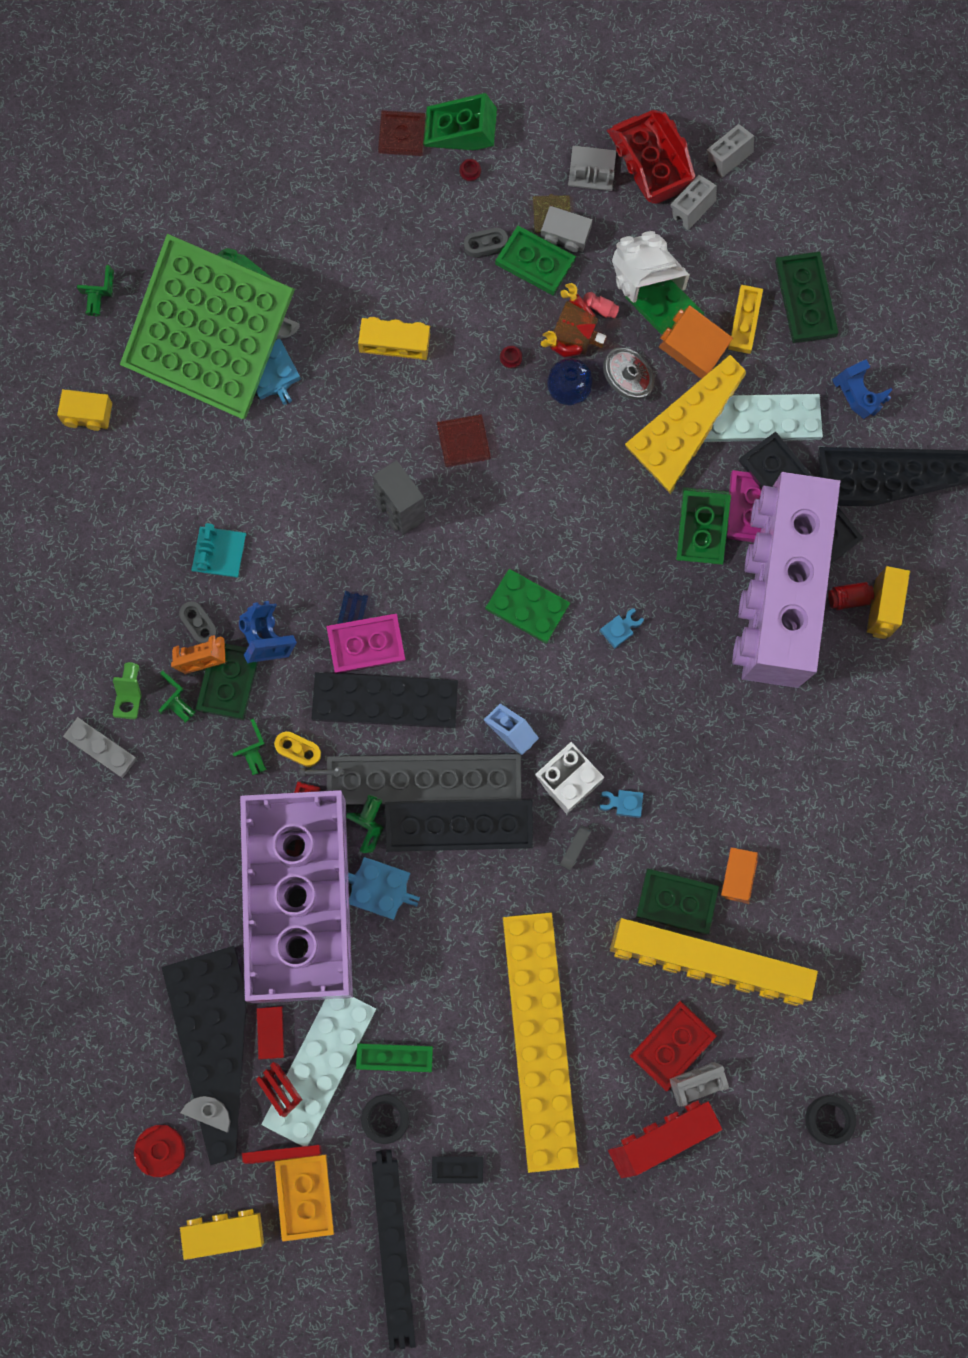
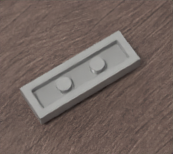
[63,717,137,778]

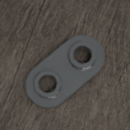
[464,228,508,257]
[179,601,217,644]

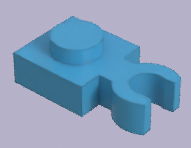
[600,609,644,649]
[600,790,643,818]

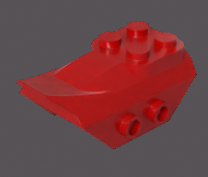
[607,110,695,204]

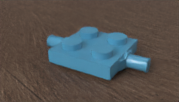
[256,338,301,405]
[348,857,420,920]

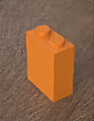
[659,305,733,379]

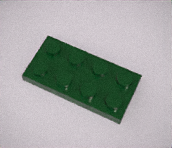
[775,251,839,343]

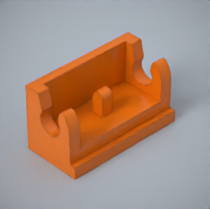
[171,635,225,674]
[721,847,758,904]

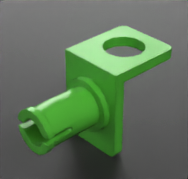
[113,662,141,719]

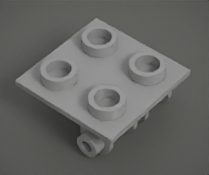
[568,146,616,191]

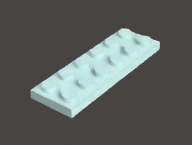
[704,394,823,442]
[261,997,376,1147]

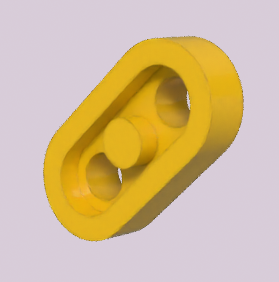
[274,732,321,767]

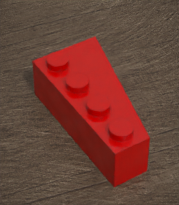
[608,1100,723,1178]

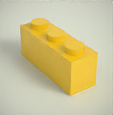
[358,317,430,360]
[180,1209,264,1260]

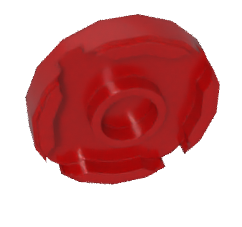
[134,1125,186,1177]

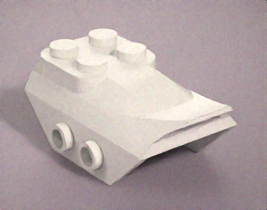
[612,231,690,303]

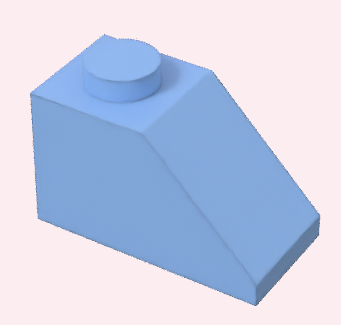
[484,704,539,755]

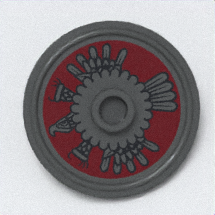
[603,348,655,400]

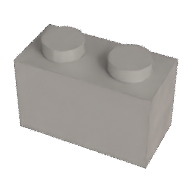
[541,206,593,252]

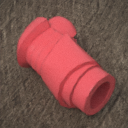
[583,292,619,319]

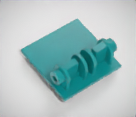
[191,523,246,578]

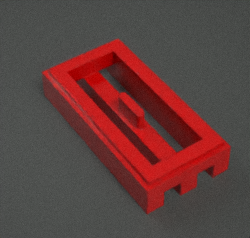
[256,1062,303,1118]

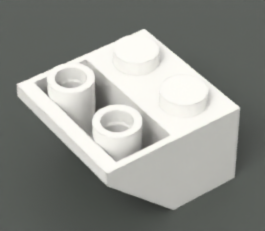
[535,742,604,814]

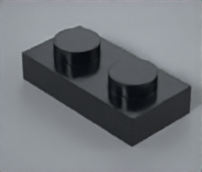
[432,1156,483,1184]

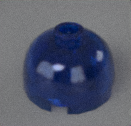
[547,358,593,406]

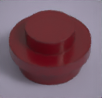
[459,159,481,181]
[500,346,522,368]

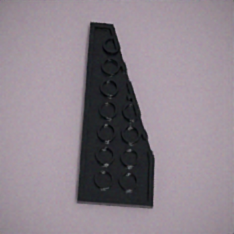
[818,447,968,507]
[161,946,247,1166]

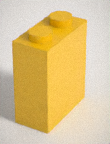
[867,566,910,639]

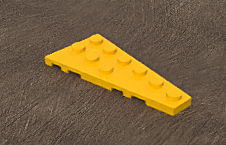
[625,355,746,494]

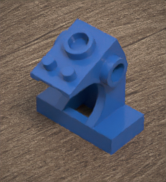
[832,359,892,419]
[239,601,297,663]

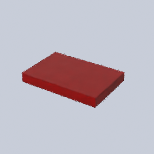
[629,1001,717,1092]

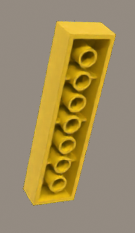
[610,918,818,1006]

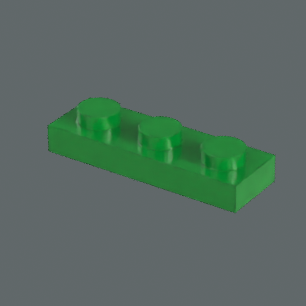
[356,1044,433,1072]

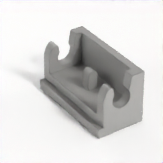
[706,124,754,178]
[671,175,717,230]
[669,1062,729,1107]

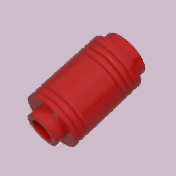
[828,582,874,610]

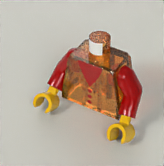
[541,283,607,358]

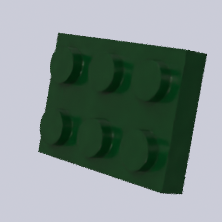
[196,643,258,721]
[636,868,719,935]

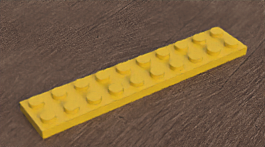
[503,913,579,1173]

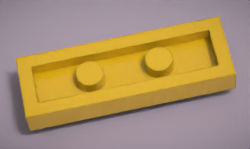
[728,285,763,354]

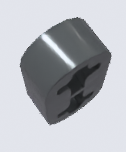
[560,825,592,871]

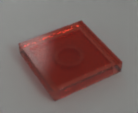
[378,110,425,156]
[437,414,491,468]

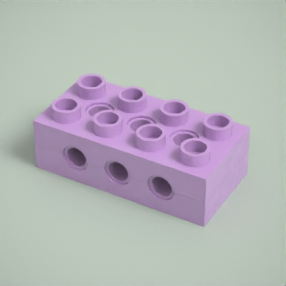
[732,472,840,688]
[240,790,353,1004]

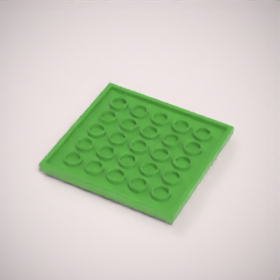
[120,234,295,419]

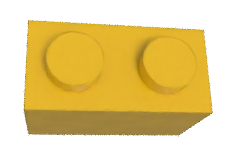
[57,389,112,431]

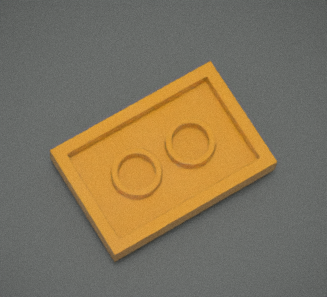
[275,1155,334,1241]

